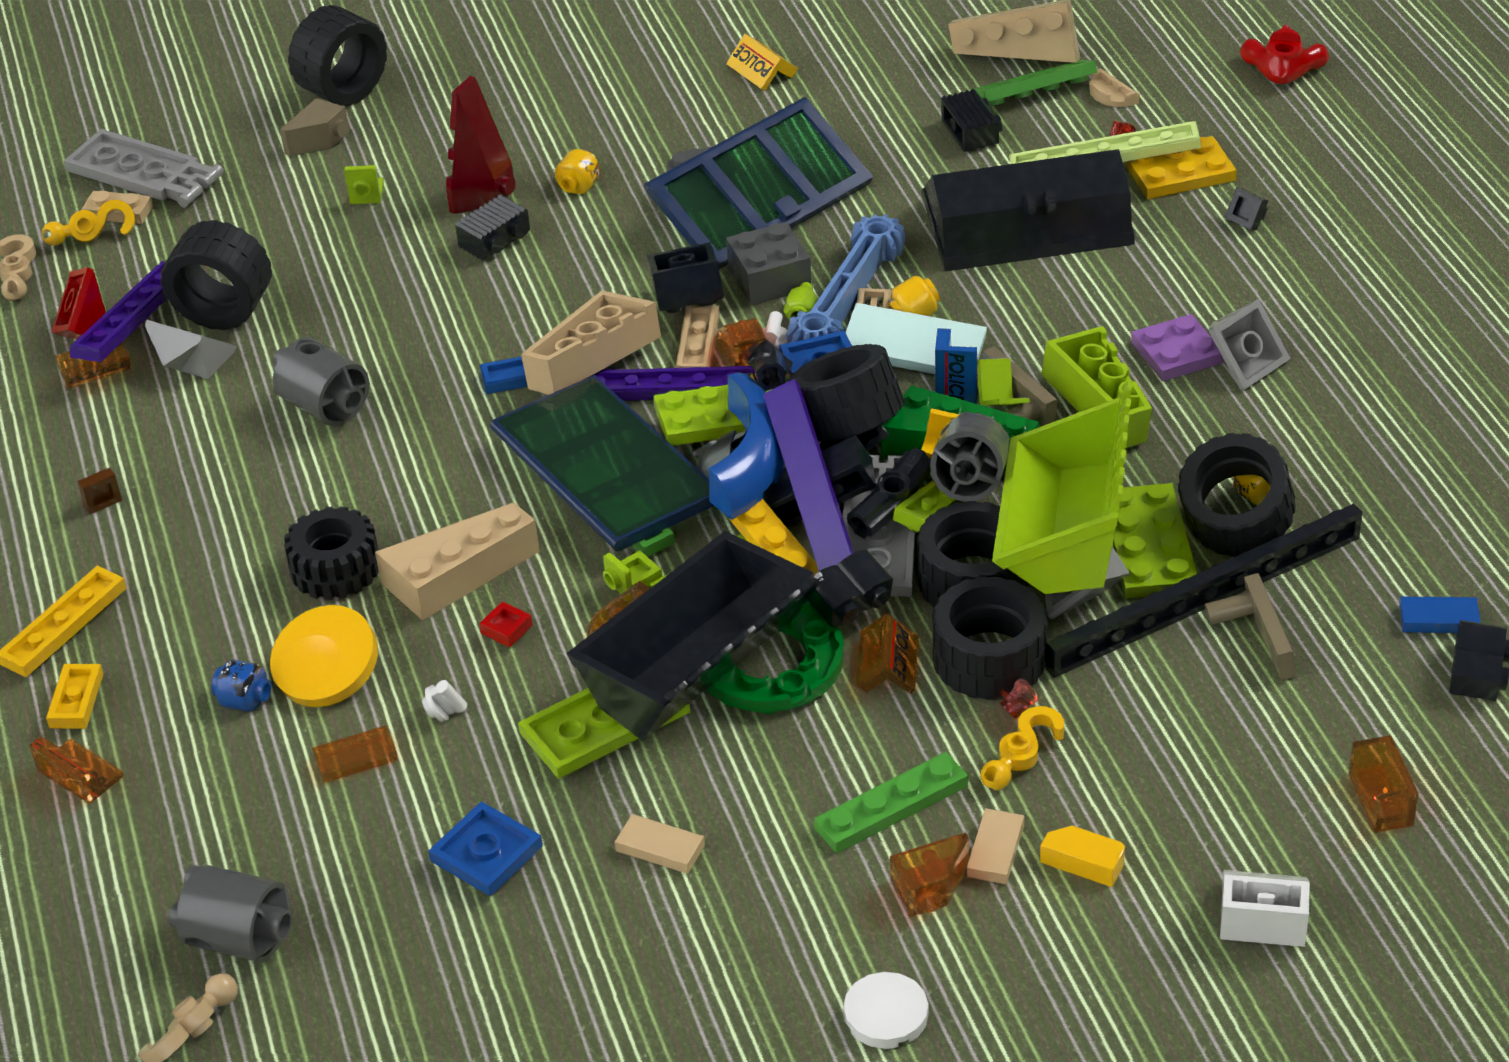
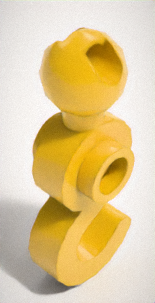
[41,200,136,246]
[980,706,1064,791]

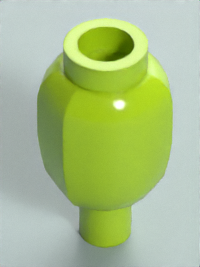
[783,282,818,322]

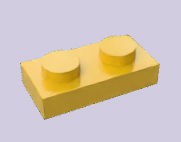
[46,664,103,729]

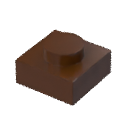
[77,467,122,514]

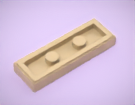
[675,305,720,368]

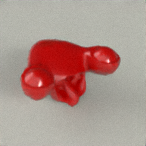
[1240,25,1330,85]

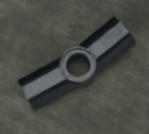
[746,339,793,391]
[847,447,931,539]

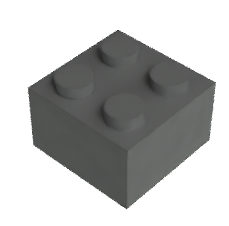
[726,222,811,306]

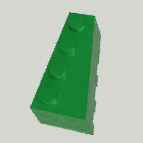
[881,385,1039,473]

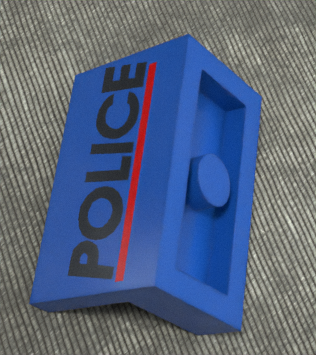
[935,328,977,404]

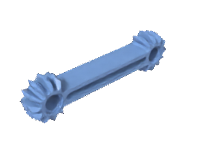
[786,214,905,343]

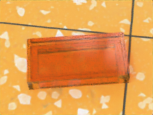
[312,725,398,783]

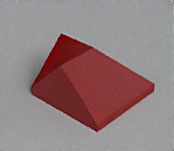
[51,267,106,339]

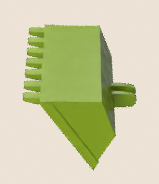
[992,382,1133,594]

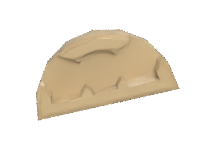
[1089,68,1140,107]

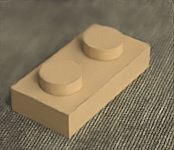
[82,190,153,224]

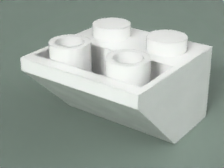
[1220,870,1310,947]

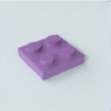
[1131,314,1223,381]

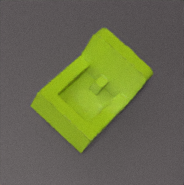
[603,550,662,600]

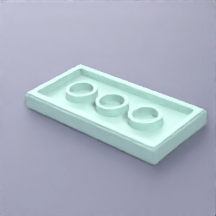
[846,303,987,374]

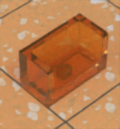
[1348,735,1419,833]

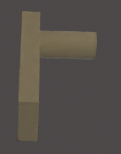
[983,346,1057,427]
[1204,573,1296,681]

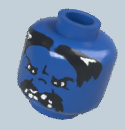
[211,659,271,712]

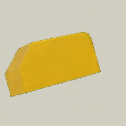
[1040,825,1125,887]

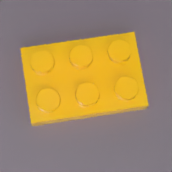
[1124,136,1237,199]

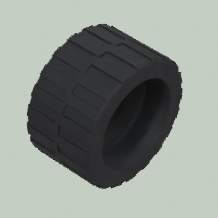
[288,5,387,106]
[160,220,272,330]
[787,344,904,442]
[1178,433,1296,557]
[918,501,1029,608]
[932,577,1047,700]

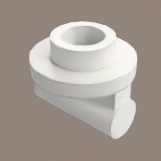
[757,311,788,350]
[422,680,467,722]

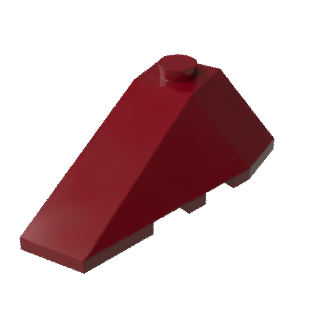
[446,76,516,214]

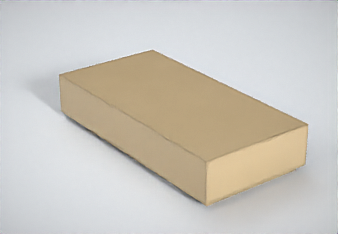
[967,808,1024,884]
[615,814,705,874]

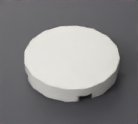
[843,972,929,1049]

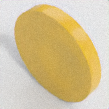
[270,605,378,707]

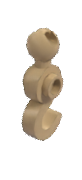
[0,234,36,301]
[138,974,238,1062]

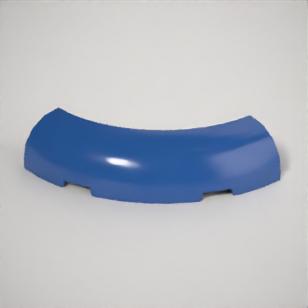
[709,372,785,520]

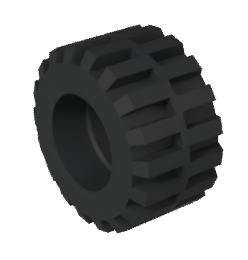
[284,506,379,600]

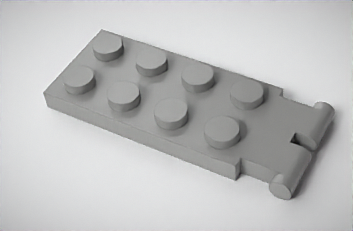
[64,129,224,208]
[843,455,915,597]

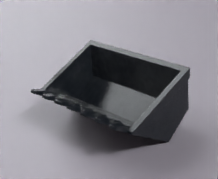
[921,149,1135,272]
[566,531,824,741]

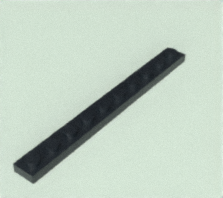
[1046,503,1363,678]

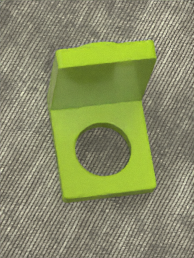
[344,165,384,204]
[977,358,1030,406]

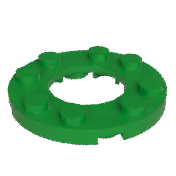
[706,601,844,714]

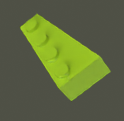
[1041,326,1152,448]

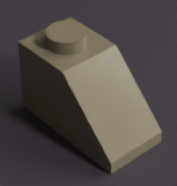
[280,98,350,156]

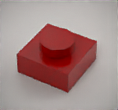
[479,601,533,648]

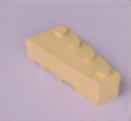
[521,291,661,395]

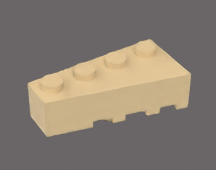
[948,0,1080,63]
[375,502,540,620]

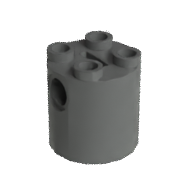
[273,336,370,427]
[930,412,1009,502]
[169,864,293,963]

